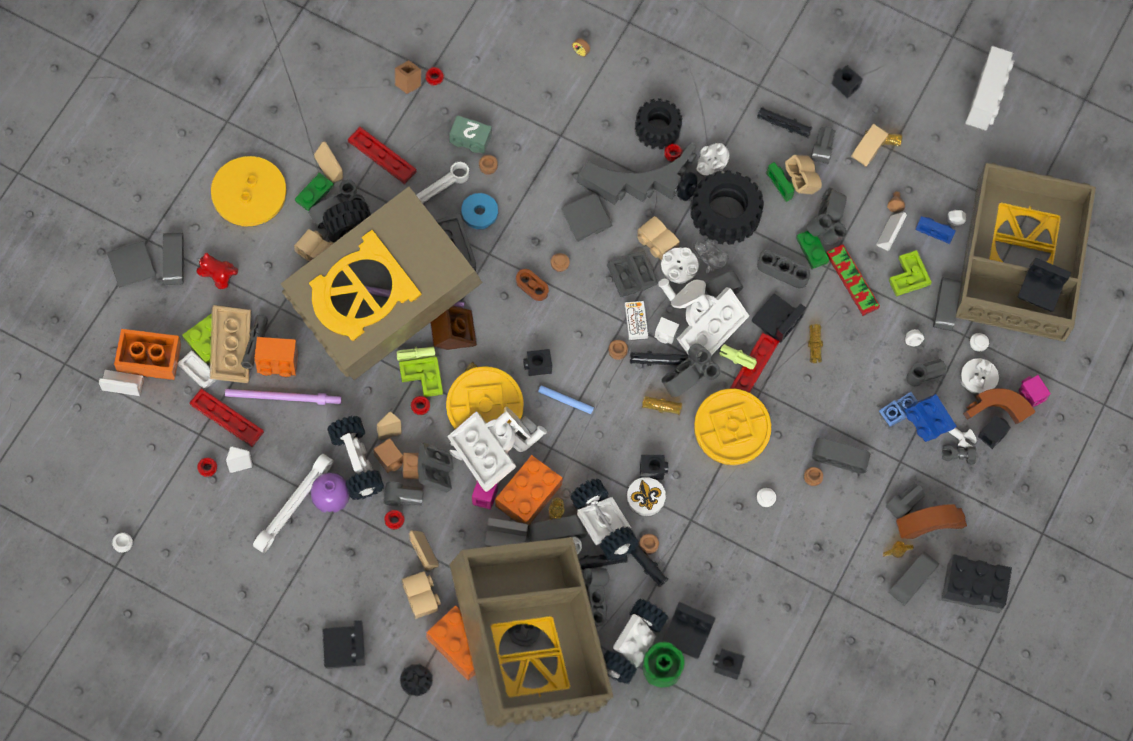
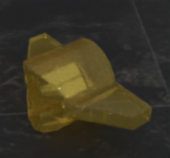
[883,541,914,558]

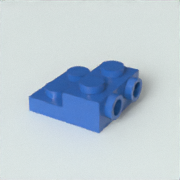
[905,394,957,442]

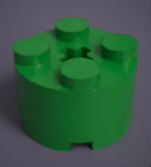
[642,642,685,688]

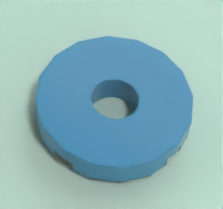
[461,193,498,229]

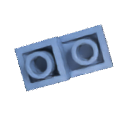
[879,392,917,427]

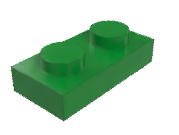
[766,162,795,202]
[295,173,334,212]
[796,231,829,269]

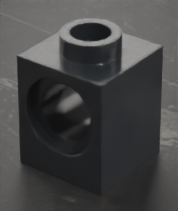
[832,65,862,98]
[523,349,552,376]
[978,415,1011,450]
[640,455,668,480]
[713,649,745,680]

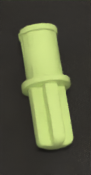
[719,344,757,369]
[397,346,435,362]

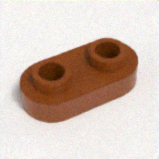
[516,269,549,301]

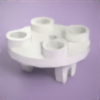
[697,143,729,177]
[661,247,699,283]
[961,358,999,395]

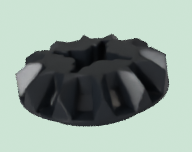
[677,172,698,201]
[508,624,540,646]
[400,664,432,696]

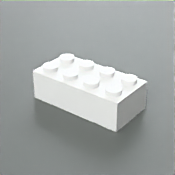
[965,46,1014,130]

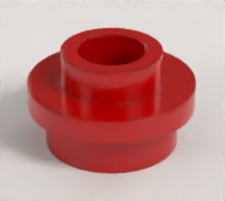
[426,67,444,85]
[664,144,683,162]
[411,396,430,415]
[197,458,217,477]
[385,510,404,530]

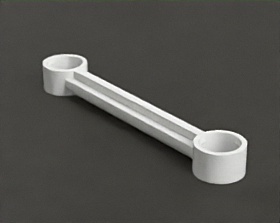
[416,162,469,203]
[253,454,333,553]

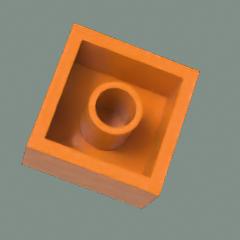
[254,337,298,377]

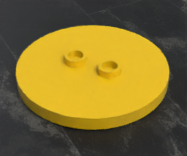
[211,156,286,226]
[446,366,524,429]
[694,389,771,465]

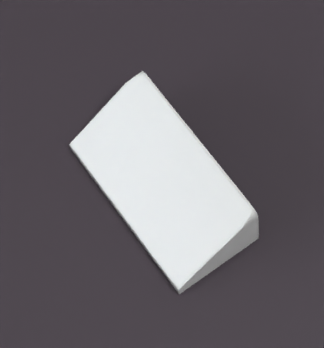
[876,212,906,251]
[226,447,253,473]

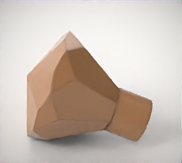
[887,192,905,212]

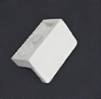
[99,370,144,396]

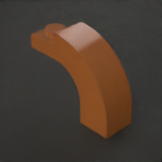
[963,388,1035,424]
[896,504,967,539]

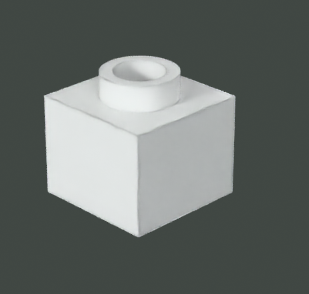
[654,317,679,344]

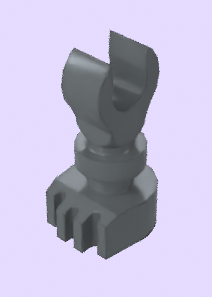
[942,446,976,464]

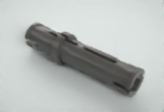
[241,315,268,369]

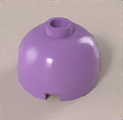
[311,472,350,513]

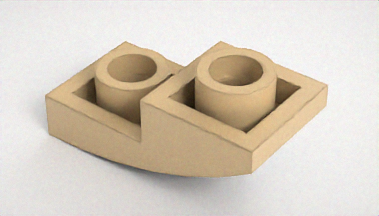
[851,124,889,167]

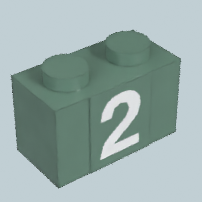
[449,115,492,153]

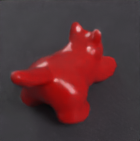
[196,253,238,289]

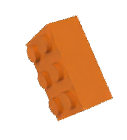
[114,329,181,380]
[495,455,563,525]
[426,605,475,681]

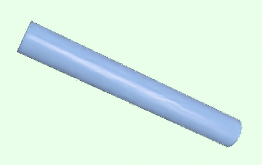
[538,385,594,414]

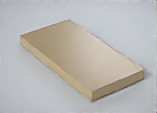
[210,305,251,383]

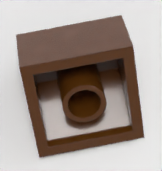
[430,305,477,350]

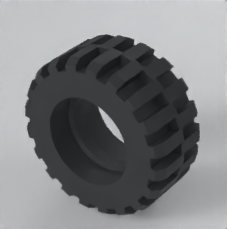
[691,170,764,245]

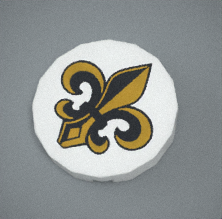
[627,477,666,516]

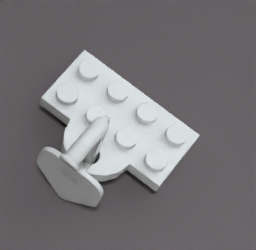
[658,279,749,358]
[447,406,547,492]

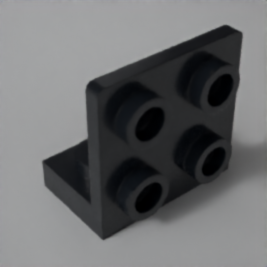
[1018,258,1071,312]
[752,294,806,343]
[662,602,716,659]
[323,620,365,668]

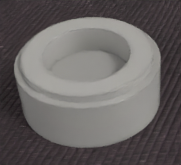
[520,416,537,434]

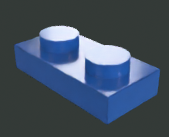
[915,216,956,244]

